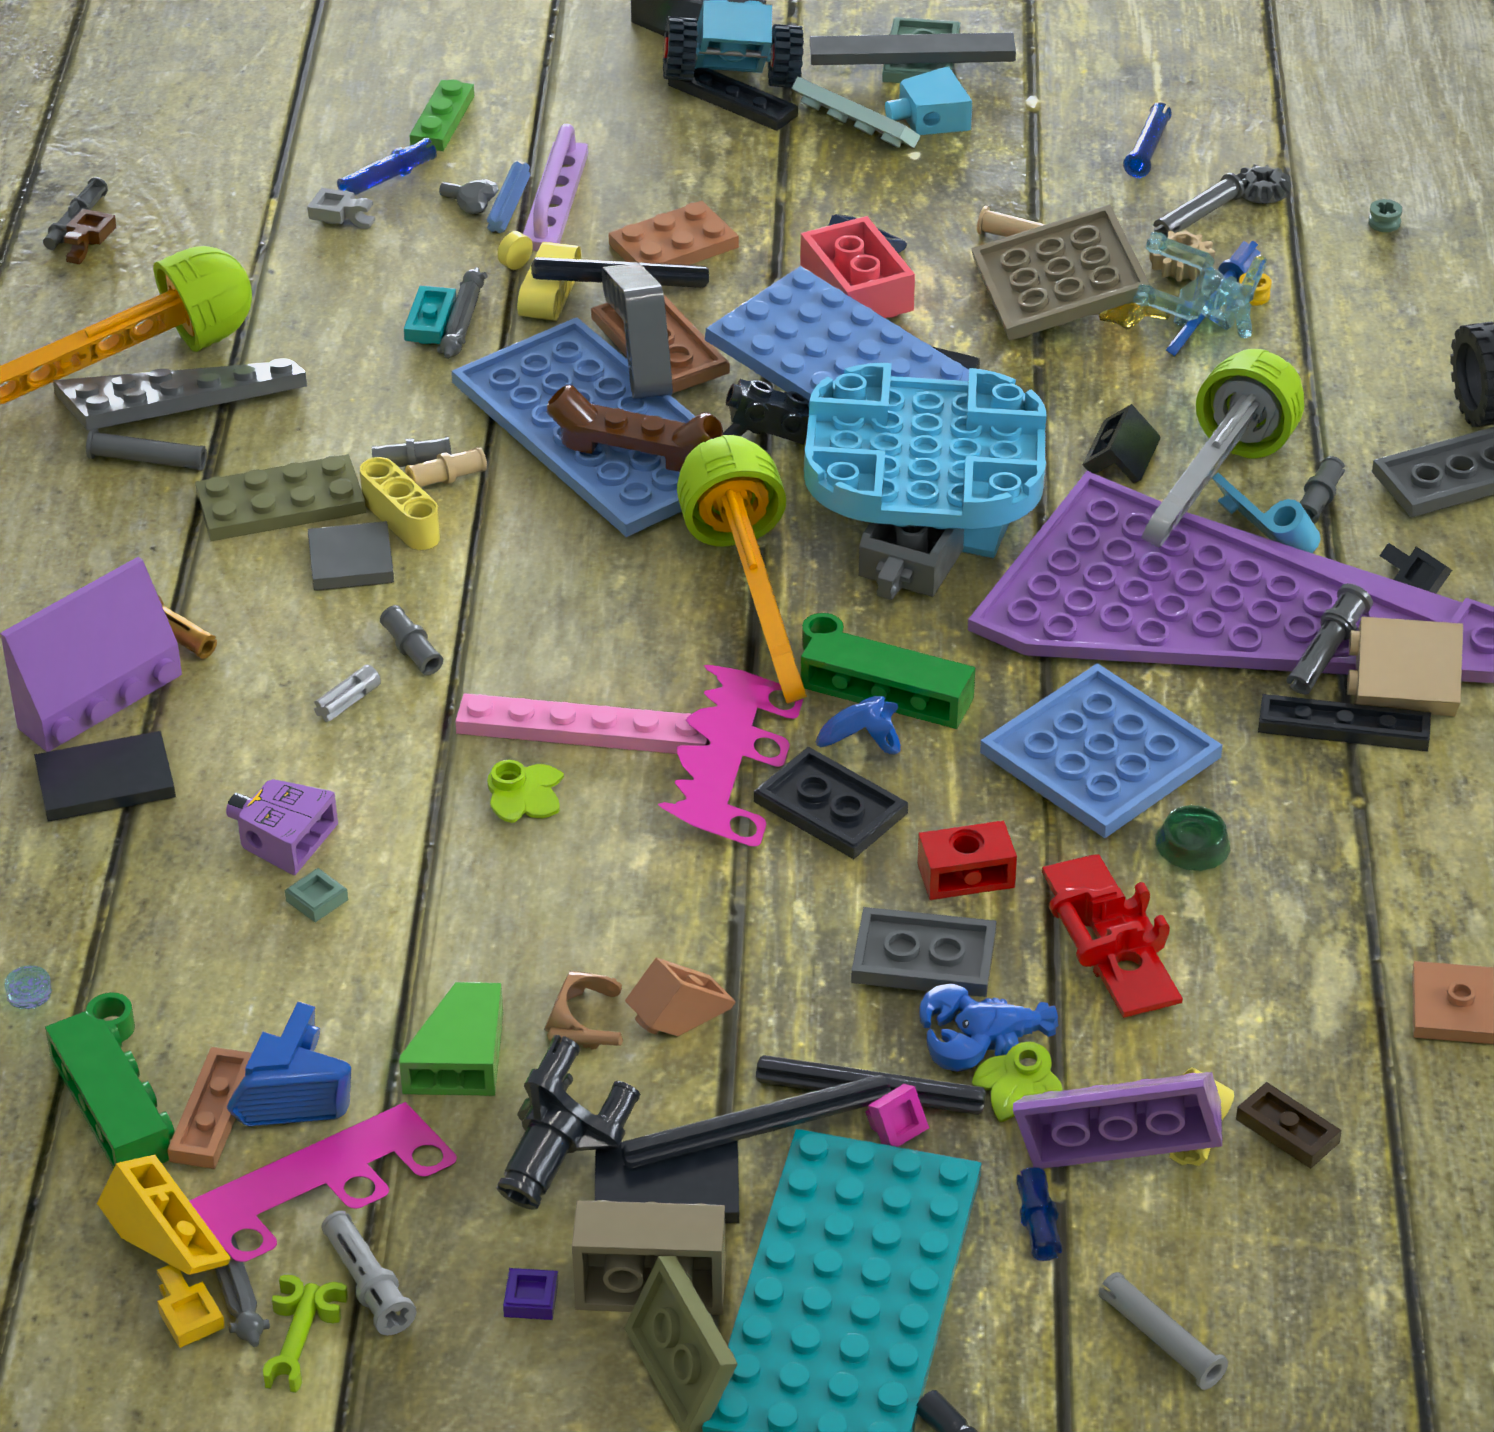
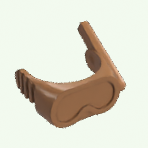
[544,970,623,1049]

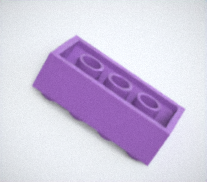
[1013,1072,1222,1169]

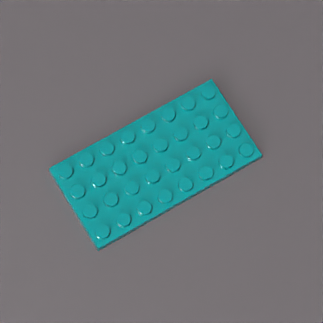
[702,1129,982,1432]

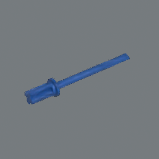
[1166,241,1261,356]

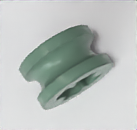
[1368,199,1402,232]

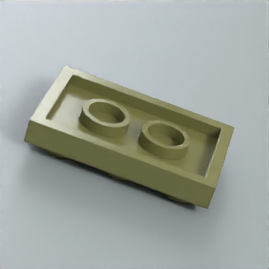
[624,1256,738,1432]

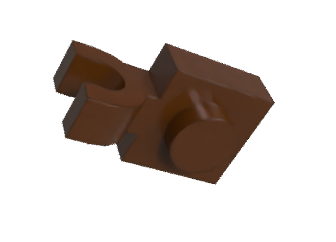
[64,209,116,265]

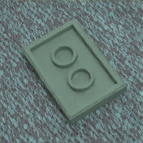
[882,17,961,83]

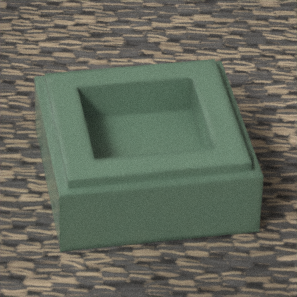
[285,868,348,923]

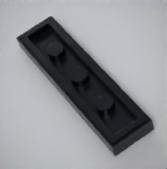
[668,68,798,131]
[1258,694,1431,752]

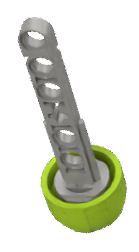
[1141,349,1304,548]

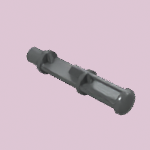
[43,177,108,250]

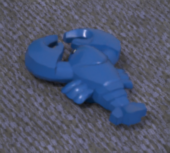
[919,984,1058,1072]

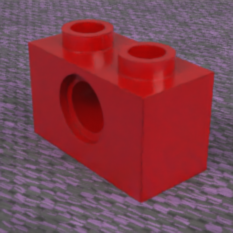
[917,820,1017,900]

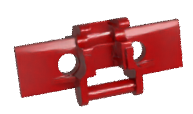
[1042,854,1183,1018]

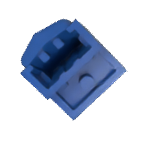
[227,1001,351,1126]

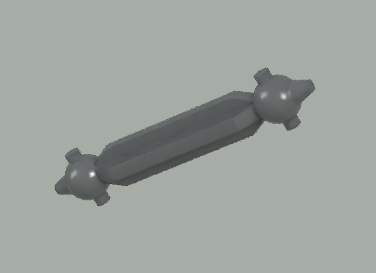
[437,267,488,359]
[214,1235,270,1347]

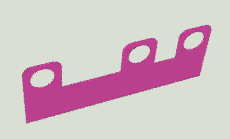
[189,1102,457,1262]

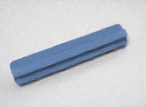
[487,161,530,233]

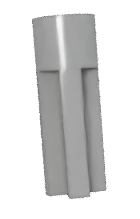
[314,664,381,722]

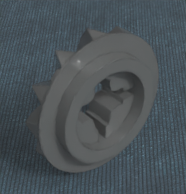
[1237,164,1291,204]

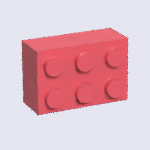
[800,216,915,318]

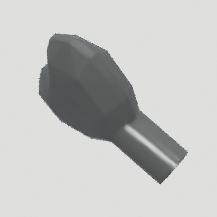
[439,179,499,214]

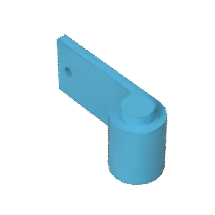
[1212,473,1321,553]

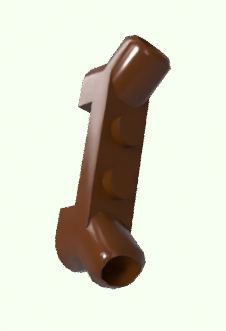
[546,385,723,472]

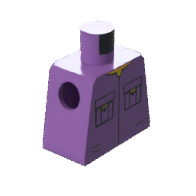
[226,779,338,875]

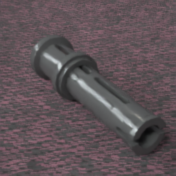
[1287,583,1373,695]

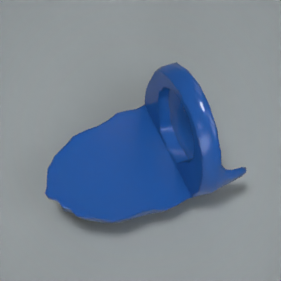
[816,696,901,755]

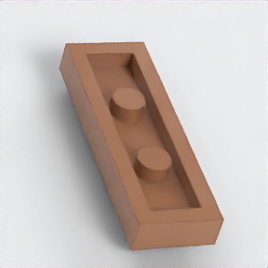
[168,1047,252,1169]

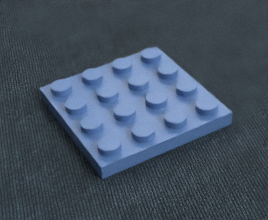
[980,663,1223,838]

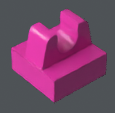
[865,1084,929,1147]

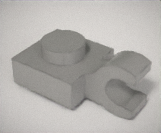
[307,188,375,229]

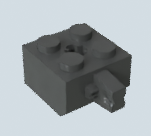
[858,522,964,600]

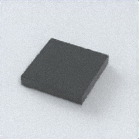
[308,521,394,590]

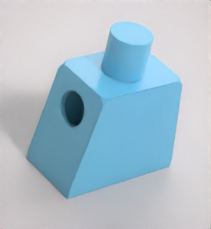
[885,66,972,135]

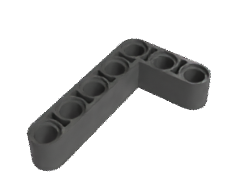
[602,263,673,399]

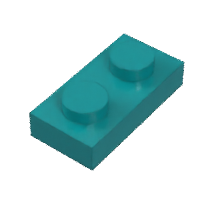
[404,285,456,344]

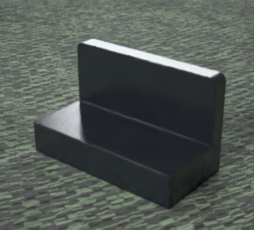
[1082,404,1160,484]

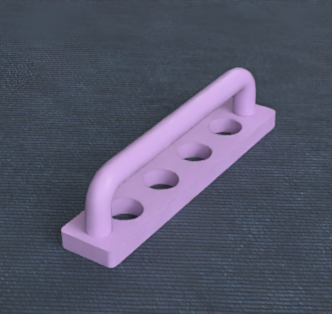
[523,124,588,251]

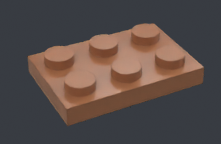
[609,201,739,265]

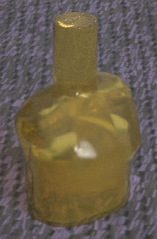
[1099,296,1171,329]

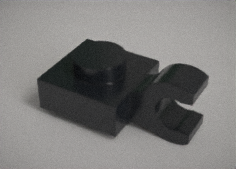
[1379,542,1453,594]

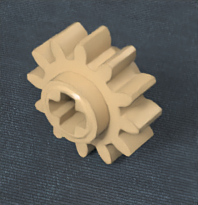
[1149,230,1215,281]

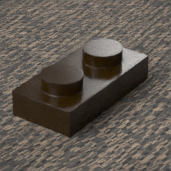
[1236,1082,1342,1169]

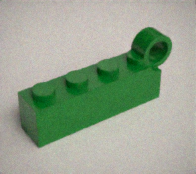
[801,613,975,729]
[45,992,175,1169]

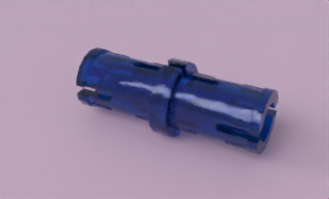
[1016,1167,1062,1261]

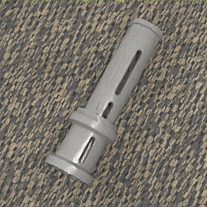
[321,1211,417,1336]

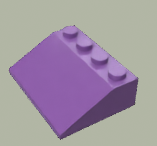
[0,557,182,752]

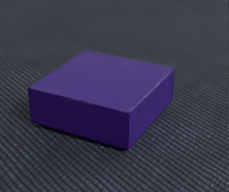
[503,1268,559,1320]

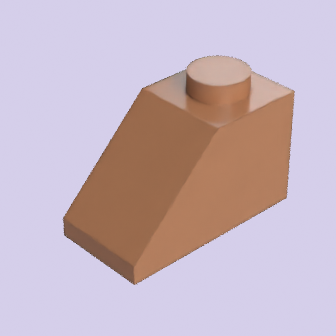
[625,957,736,1036]

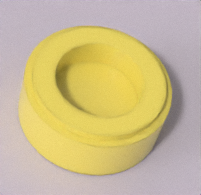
[498,231,533,270]

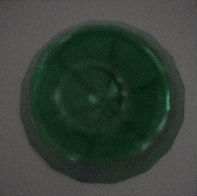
[1155,805,1231,871]

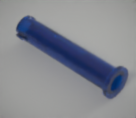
[1123,102,1172,178]

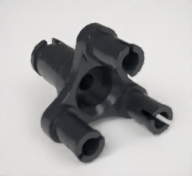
[497,1035,641,1210]

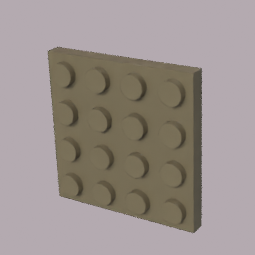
[971,204,1152,341]

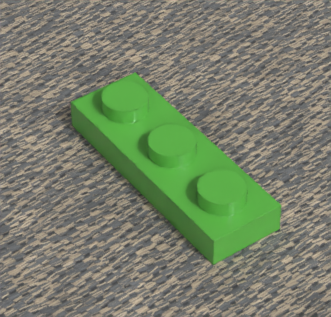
[409,79,475,151]

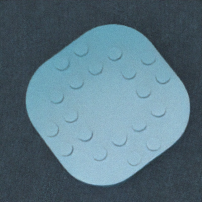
[804,363,1047,529]

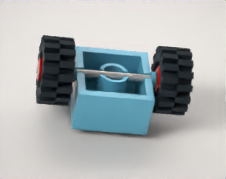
[663,0,804,88]

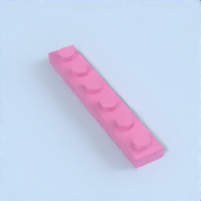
[455,693,709,754]

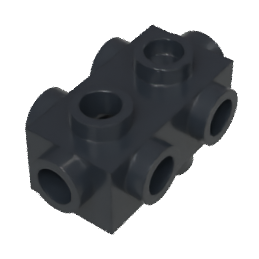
[723,379,809,445]

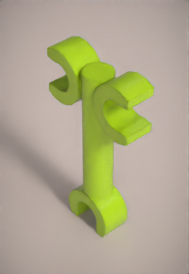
[263,1275,348,1393]

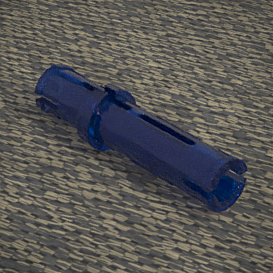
[337,138,437,196]

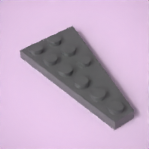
[53,359,307,431]

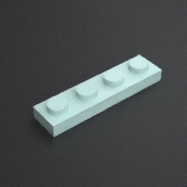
[792,77,920,148]

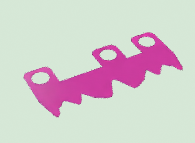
[658,665,804,847]

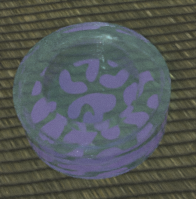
[4,965,52,1009]

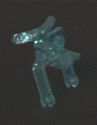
[1133,232,1267,339]

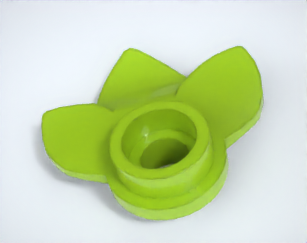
[487,760,564,823]
[972,1041,1063,1122]

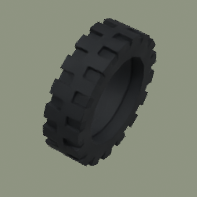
[1450,321,1494,427]

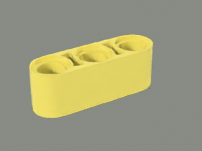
[517,242,581,321]
[360,457,440,550]

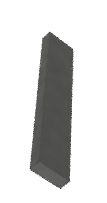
[810,33,1016,65]

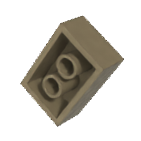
[572,1200,726,1315]

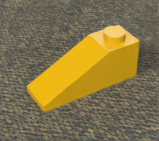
[97,1155,231,1275]

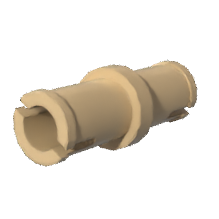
[405,447,487,487]

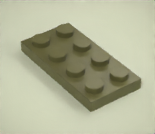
[195,454,366,542]

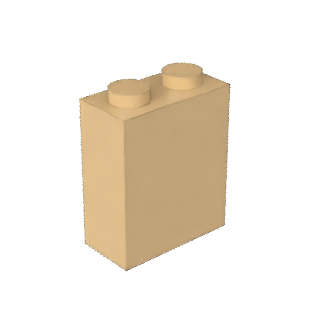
[1347,617,1463,717]

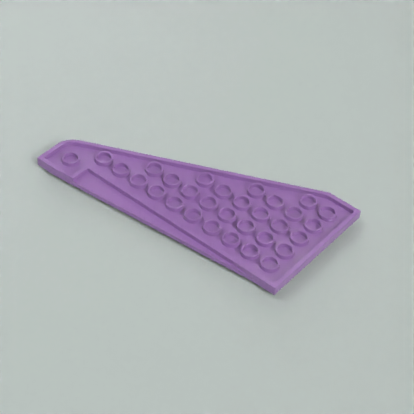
[968,471,1494,683]

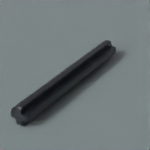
[531,257,709,288]
[756,1055,986,1115]

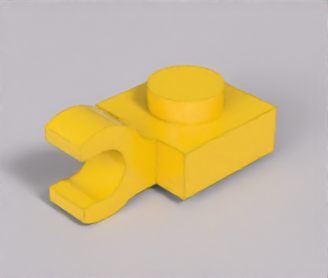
[157,1264,225,1348]

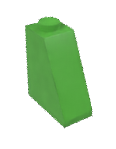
[399,982,504,1096]

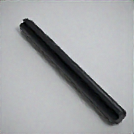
[621,1075,891,1168]

